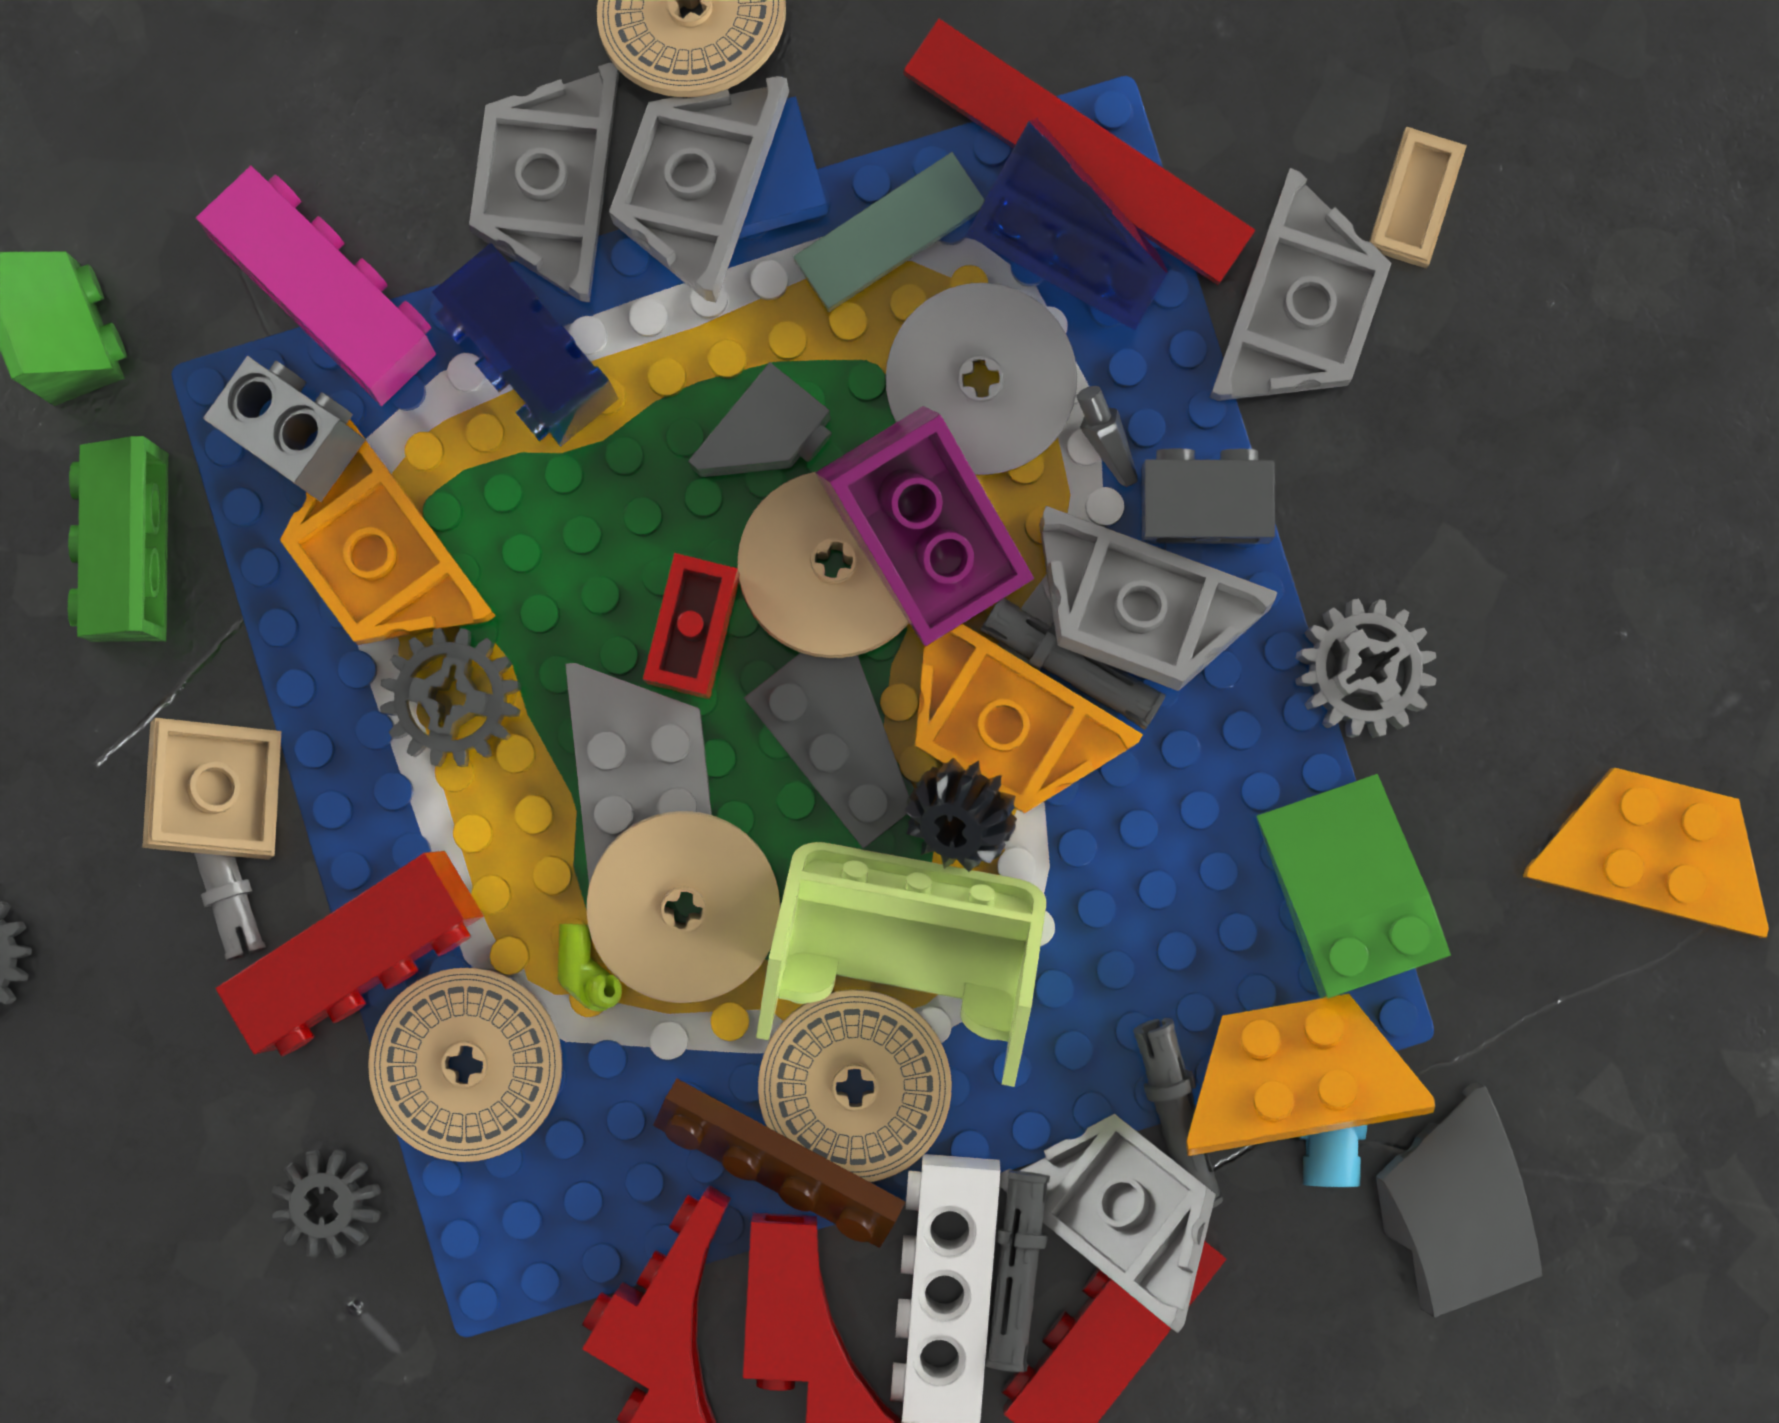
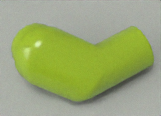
[558,924,622,1012]

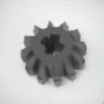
[271,1149,381,1258]

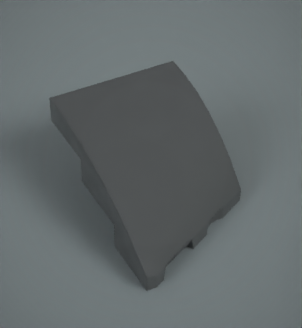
[1376,1082,1543,1318]

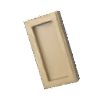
[1369,127,1467,268]

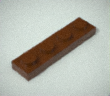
[653,1078,906,1248]

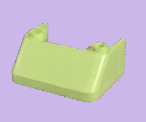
[756,842,1046,1087]

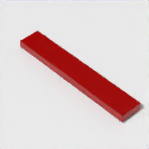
[903,18,1255,285]

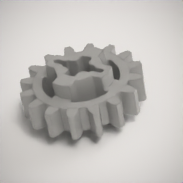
[1295,599,1436,738]

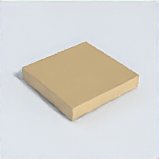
[142,718,281,860]

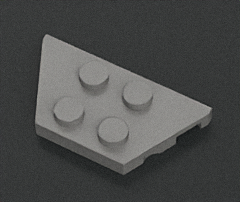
[469,63,620,302]
[609,76,789,303]
[1210,168,1392,401]
[1039,506,1277,691]
[565,663,712,884]
[999,1114,1216,1333]

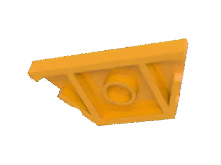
[280,419,496,645]
[915,624,1143,814]
[1523,767,1769,938]
[1186,993,1435,1156]

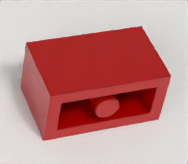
[643,553,740,700]

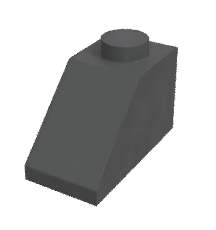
[688,362,832,477]

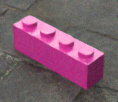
[195,166,436,407]

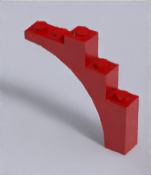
[581,1185,731,1423]
[743,1213,904,1423]

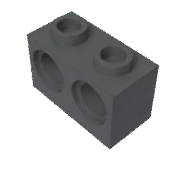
[203,356,366,502]

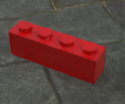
[215,851,484,1057]
[1001,1241,1227,1423]

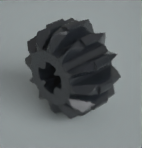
[905,758,1017,872]

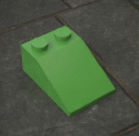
[0,251,127,406]
[1256,774,1451,999]

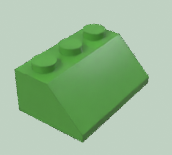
[68,436,169,642]

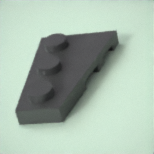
[744,653,909,849]

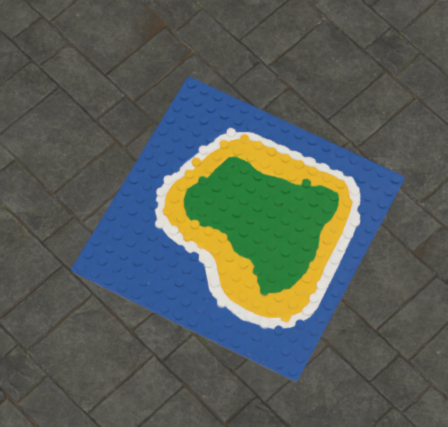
[171,76,1434,1337]

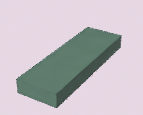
[793,152,987,312]

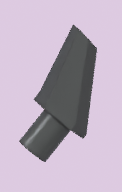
[1076,386,1138,487]

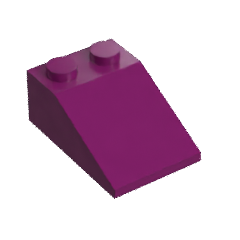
[815,406,1035,646]

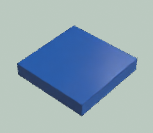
[738,96,829,239]

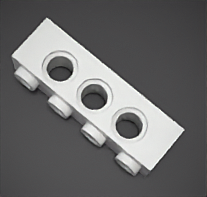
[890,1154,1001,1423]

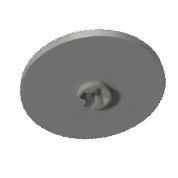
[886,283,1077,475]

